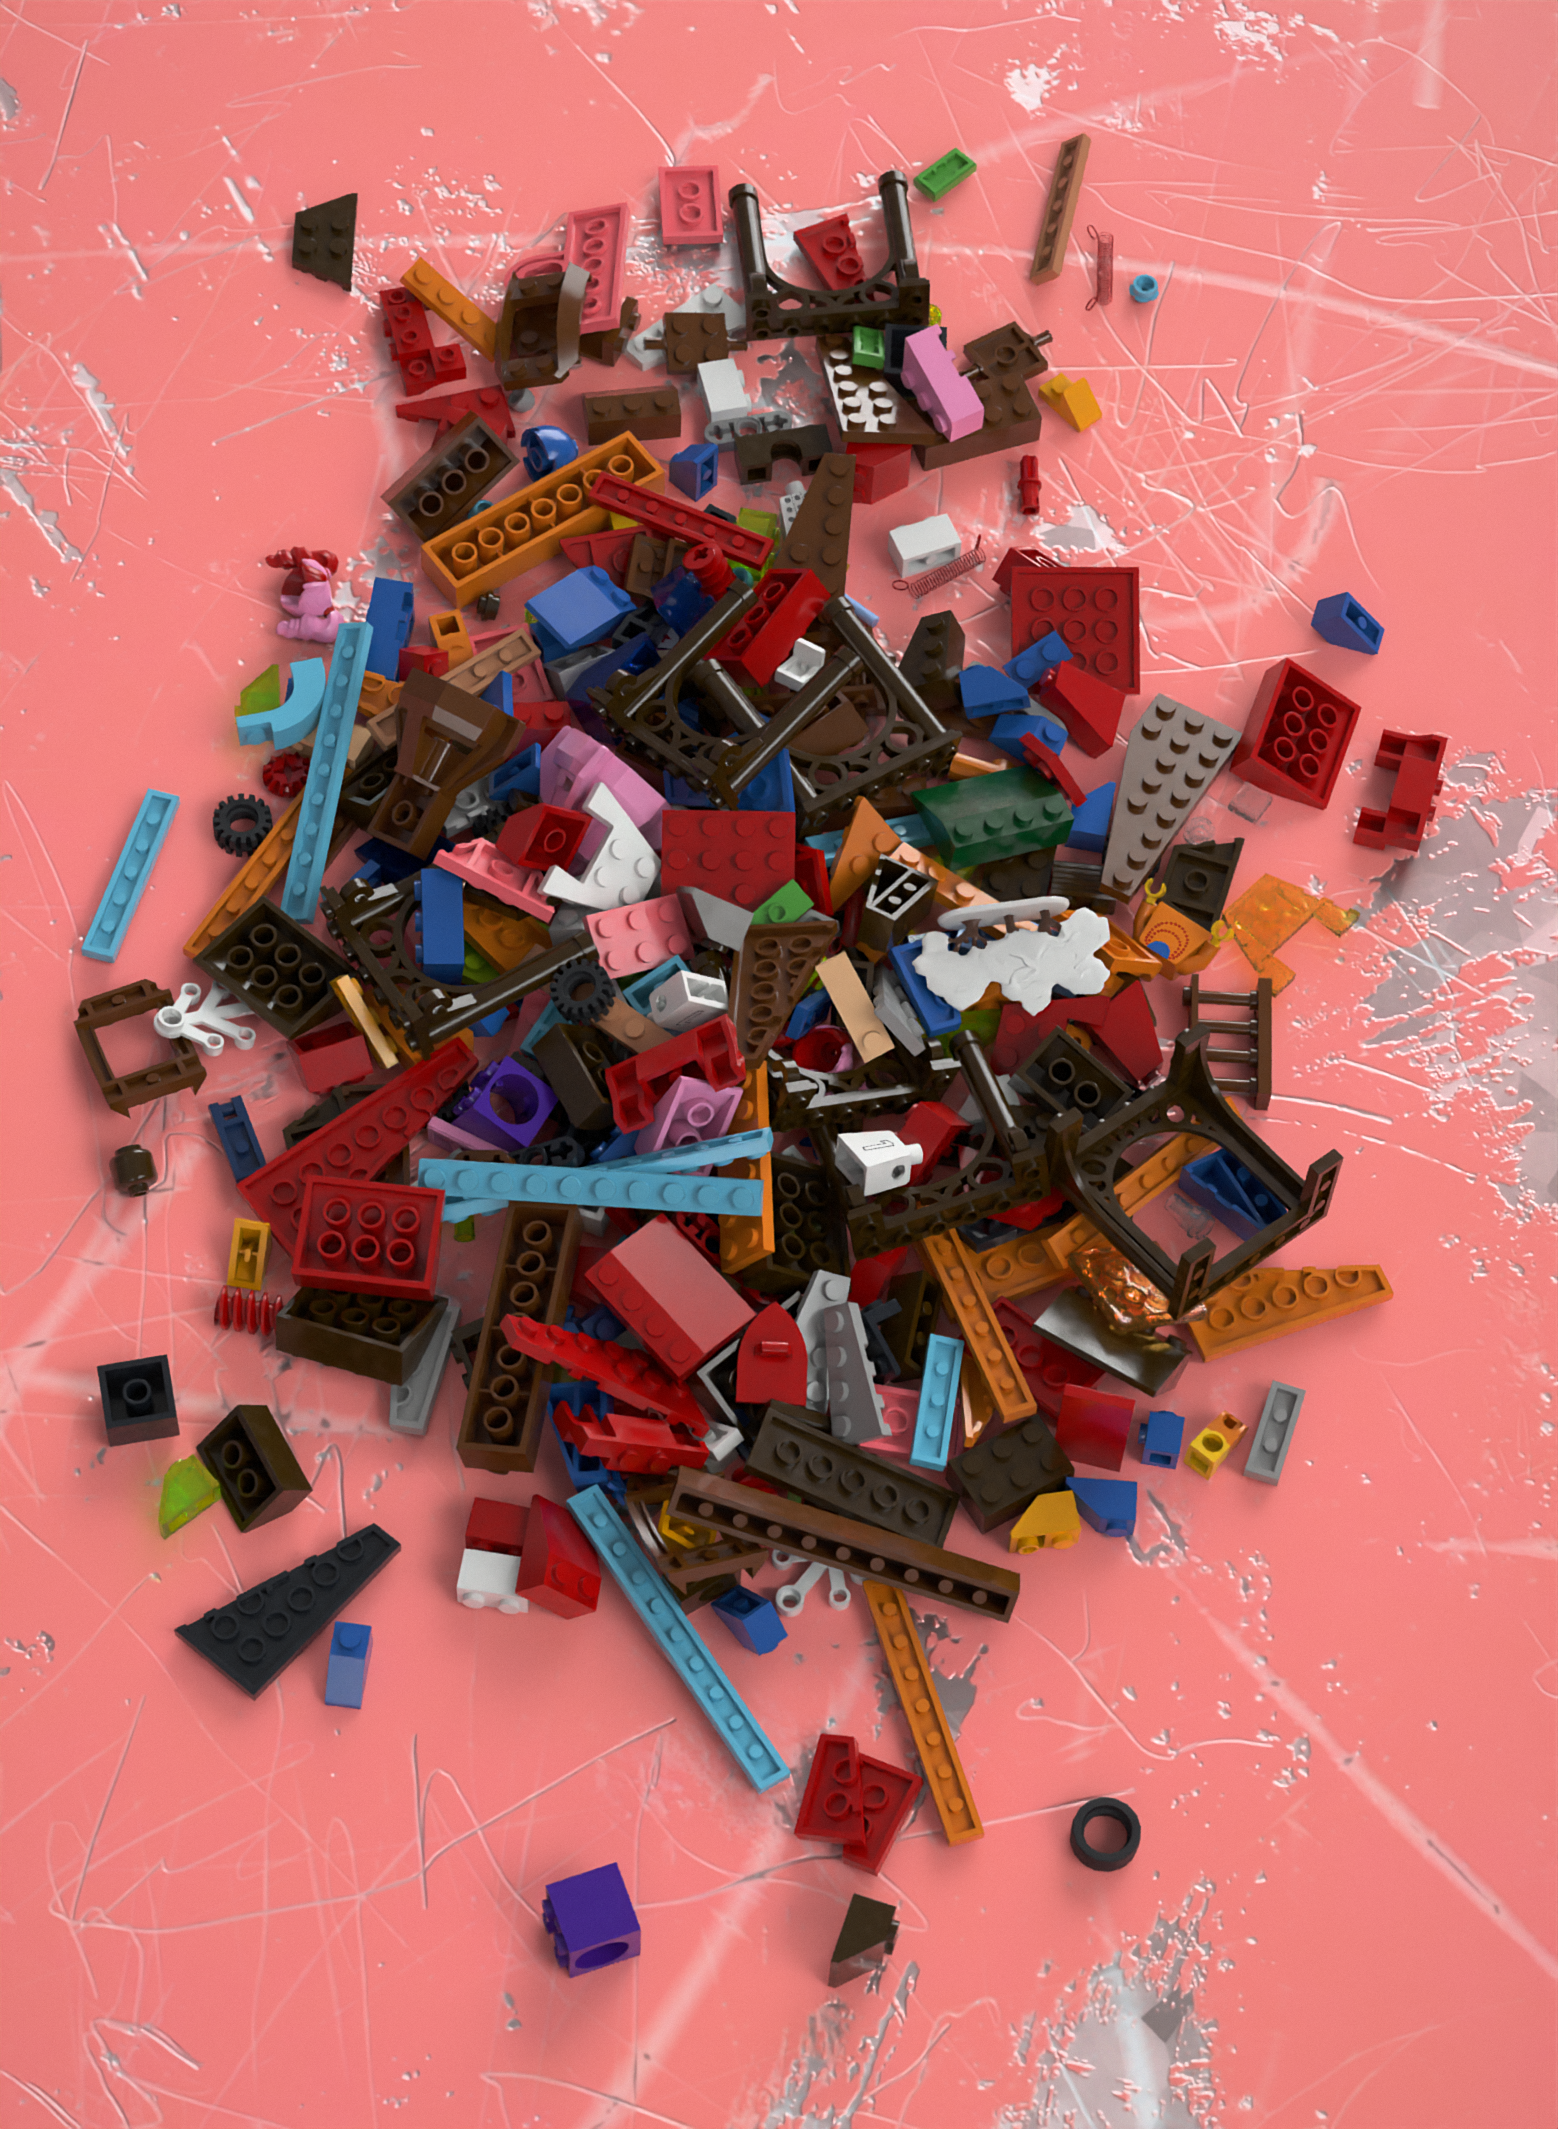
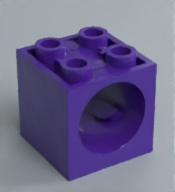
[450,1055,559,1153]
[541,1862,641,1978]

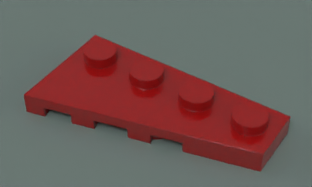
[793,213,876,304]

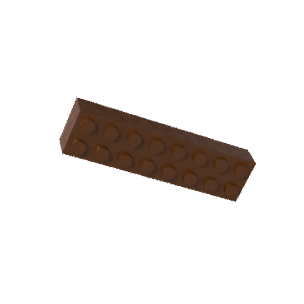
[456,1200,584,1473]

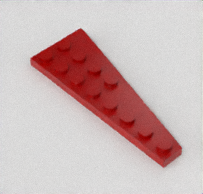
[236,1036,479,1262]

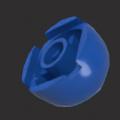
[521,425,579,483]

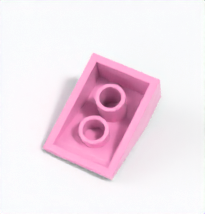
[634,1076,743,1176]

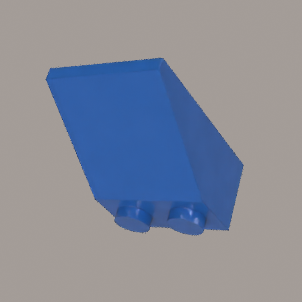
[524,565,638,649]

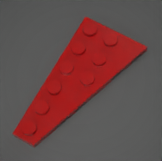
[499,1314,710,1439]

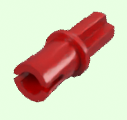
[1017,455,1042,516]

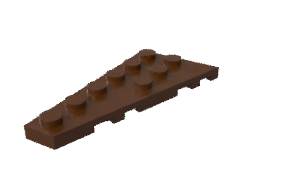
[772,453,856,633]

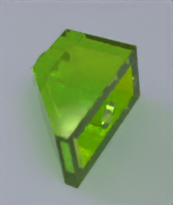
[234,664,281,725]
[158,1454,221,1540]

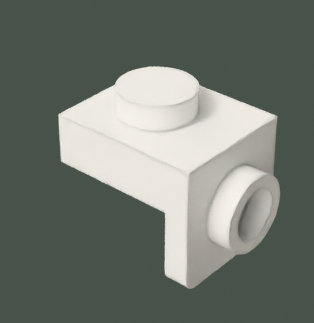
[774,638,825,692]

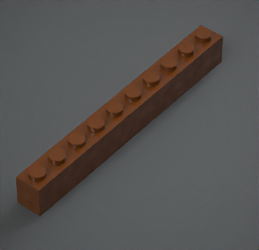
[666,1465,1020,1623]

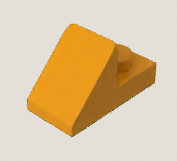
[1038,372,1103,433]

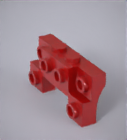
[379,286,467,397]
[1352,729,1448,852]
[605,1014,747,1135]
[552,1401,710,1476]

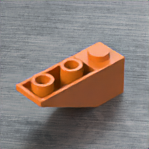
[428,609,484,698]

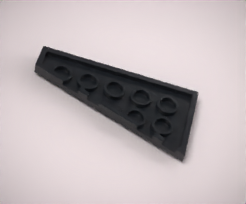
[174,1523,401,1701]

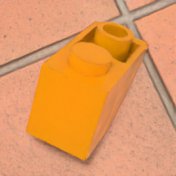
[1007,1490,1081,1555]

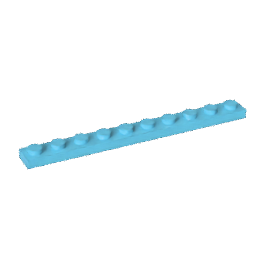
[280,622,373,924]
[443,1127,774,1223]
[418,1158,764,1216]
[566,1484,791,1795]

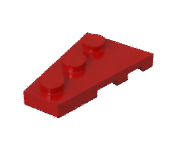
[794,1733,866,1847]
[842,1752,924,1877]

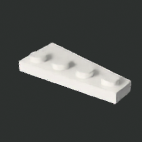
[623,283,746,372]

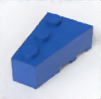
[365,577,415,683]
[414,869,464,985]
[1178,1148,1288,1242]
[547,1381,614,1495]

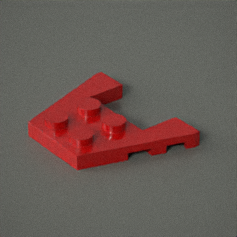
[990,995,1111,1079]

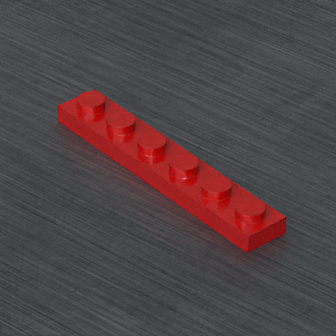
[588,471,774,572]

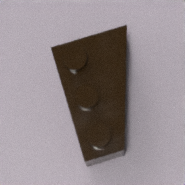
[897,610,966,719]
[856,853,939,954]

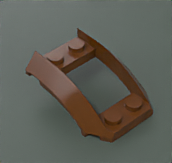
[494,262,592,391]
[73,979,207,1119]
[624,1465,769,1594]

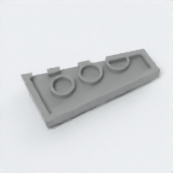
[823,1302,892,1446]

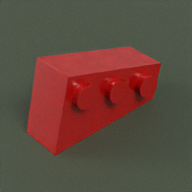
[889,1102,974,1209]

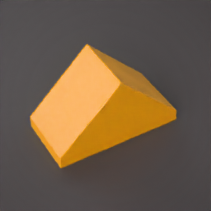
[226,1218,273,1291]
[657,1500,717,1553]

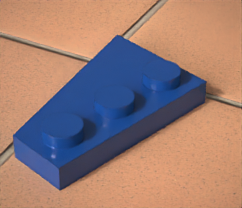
[888,932,961,1037]

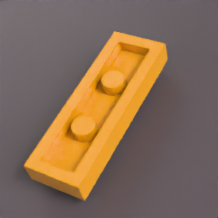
[329,975,399,1069]

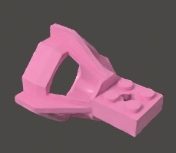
[540,726,675,910]

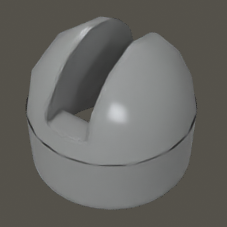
[508,388,535,413]

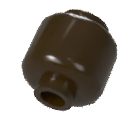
[109,1144,158,1198]

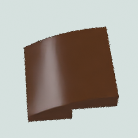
[623,533,695,606]

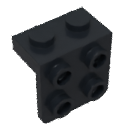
[860,1298,902,1385]

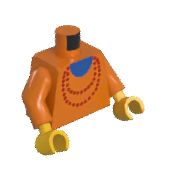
[1132,878,1234,982]

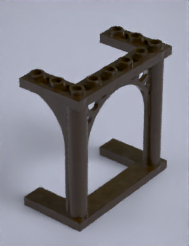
[1043,1022,1344,1321]

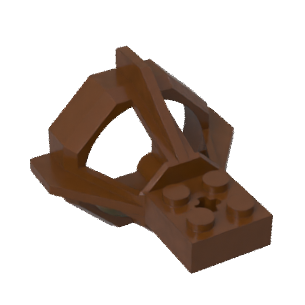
[366,667,527,861]

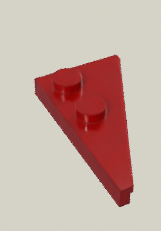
[395,384,516,438]

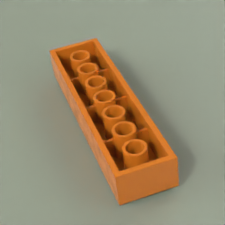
[420,430,665,609]

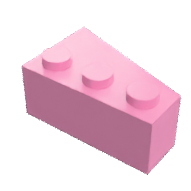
[901,324,984,442]

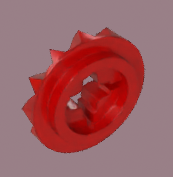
[262,751,310,798]

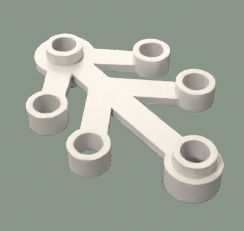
[153,980,258,1056]
[772,1515,870,1617]

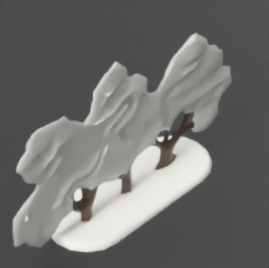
[912,896,1110,1016]

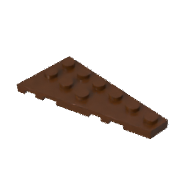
[815,334,936,445]
[728,920,838,1070]

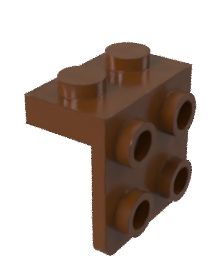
[580,296,641,367]

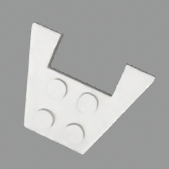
[537,782,661,912]

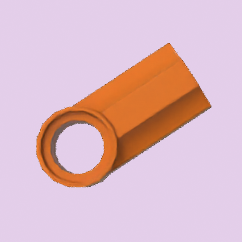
[948,752,1015,781]

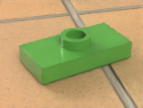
[913,147,977,202]
[852,326,885,369]
[750,879,814,925]

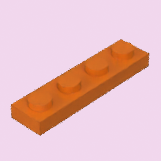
[399,256,513,363]

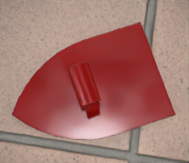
[735,1301,808,1407]

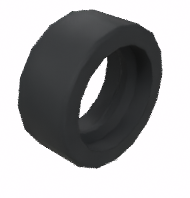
[1070,1797,1141,1872]

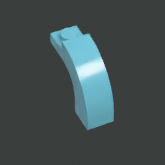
[236,657,326,751]

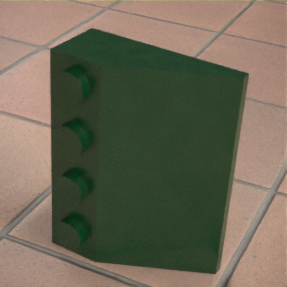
[910,764,1075,871]

